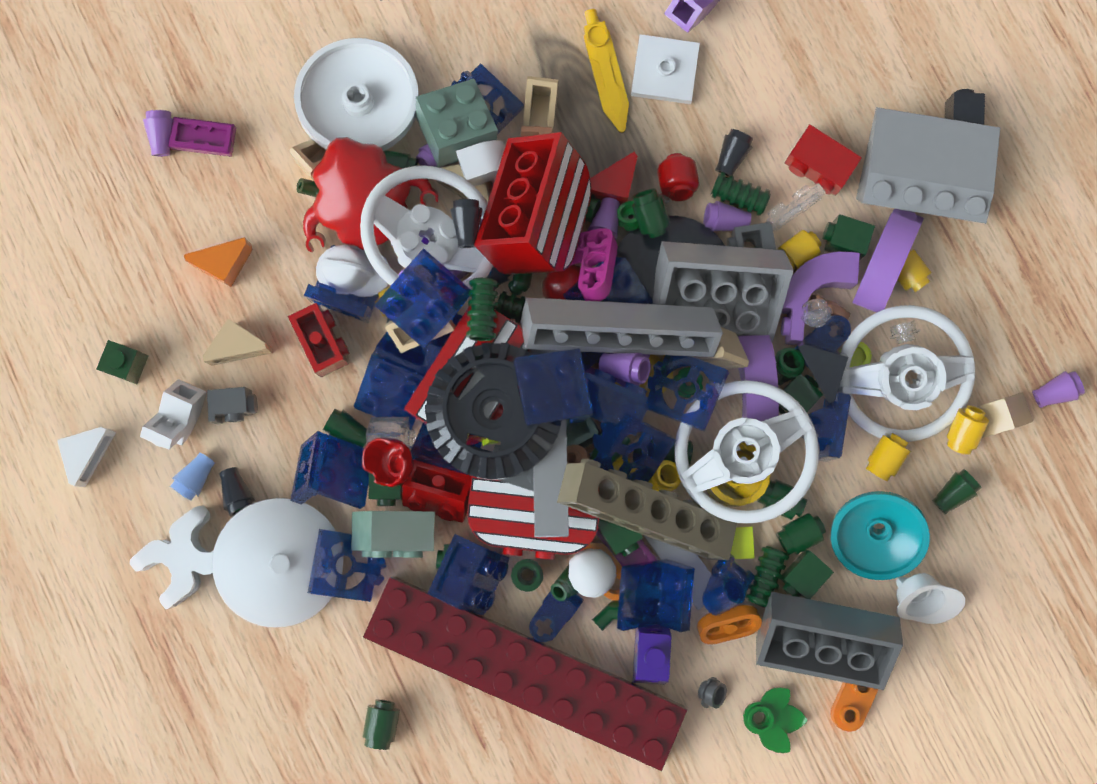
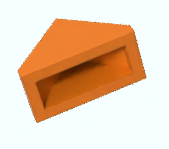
[184,237,253,287]

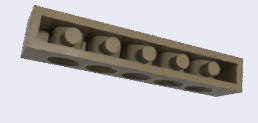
[557,459,737,560]

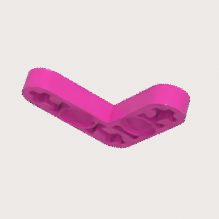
[571,228,618,301]

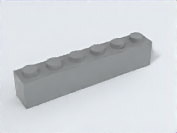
[520,298,723,357]

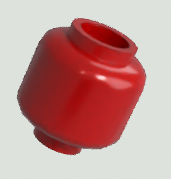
[657,153,700,201]

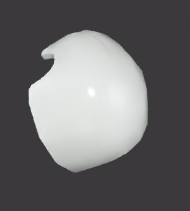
[569,548,616,598]

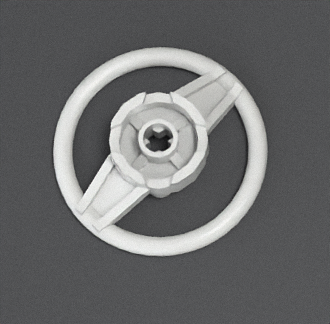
[360,166,493,301]
[838,305,975,442]
[674,380,819,524]

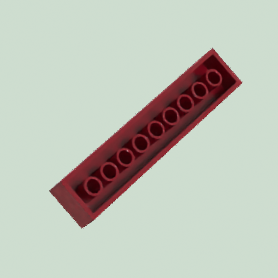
[363,576,687,771]

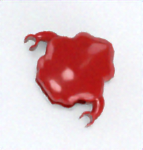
[303,137,439,252]

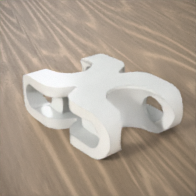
[130,505,214,610]

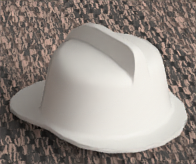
[316,245,390,297]
[896,573,965,624]

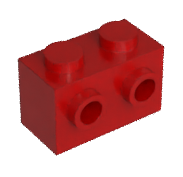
[784,124,862,196]
[288,303,350,377]
[402,460,472,523]

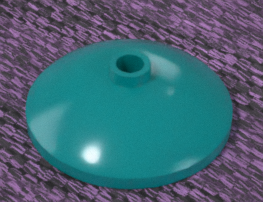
[831,491,930,580]

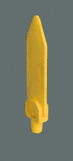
[584,9,629,133]

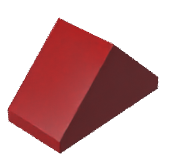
[590,151,638,205]

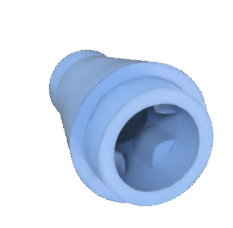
[170,452,215,501]

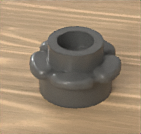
[698,677,727,709]

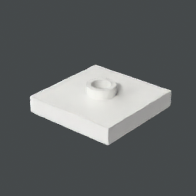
[631,34,700,104]

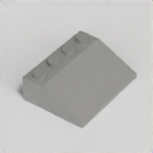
[856,107,1000,224]
[653,241,794,343]

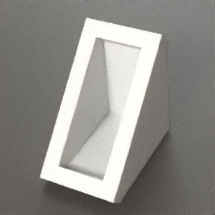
[57,427,116,487]

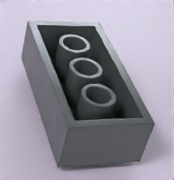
[756,592,903,690]

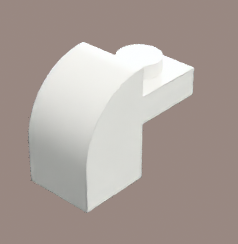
[456,140,506,187]
[140,379,206,450]

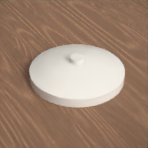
[294,38,419,151]
[212,498,343,627]

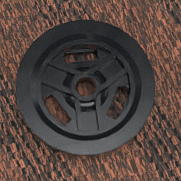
[425,342,563,480]

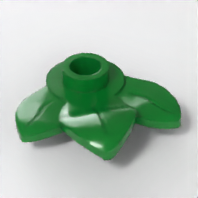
[743,687,807,753]

